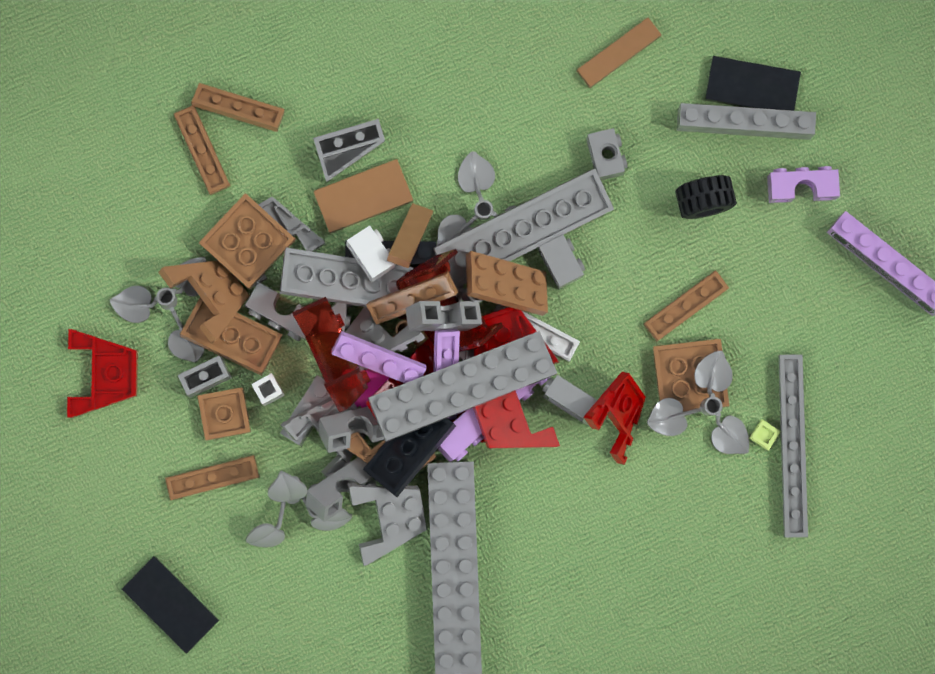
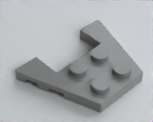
[252,197,325,288]
[345,307,425,372]
[281,391,366,477]
[348,483,427,566]

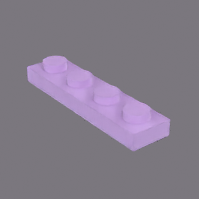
[434,329,460,420]
[332,331,426,383]

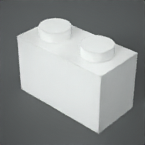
[346,226,395,283]

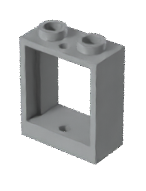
[542,375,597,427]

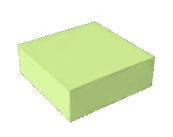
[749,419,781,451]

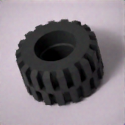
[675,175,737,219]

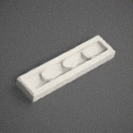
[494,304,580,362]

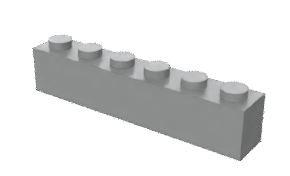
[677,103,816,140]

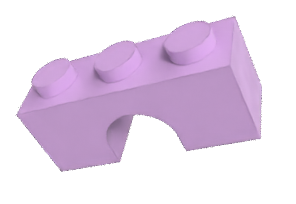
[767,166,840,203]

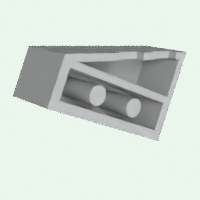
[313,119,385,182]

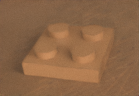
[198,387,251,441]

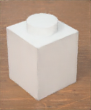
[252,373,285,406]

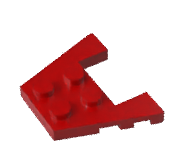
[473,307,559,364]
[67,329,138,418]
[584,372,646,465]
[473,391,560,449]

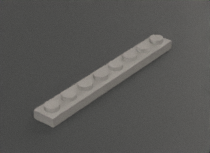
[778,355,808,537]

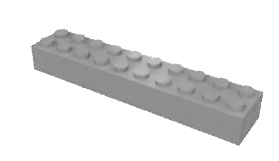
[428,462,482,674]

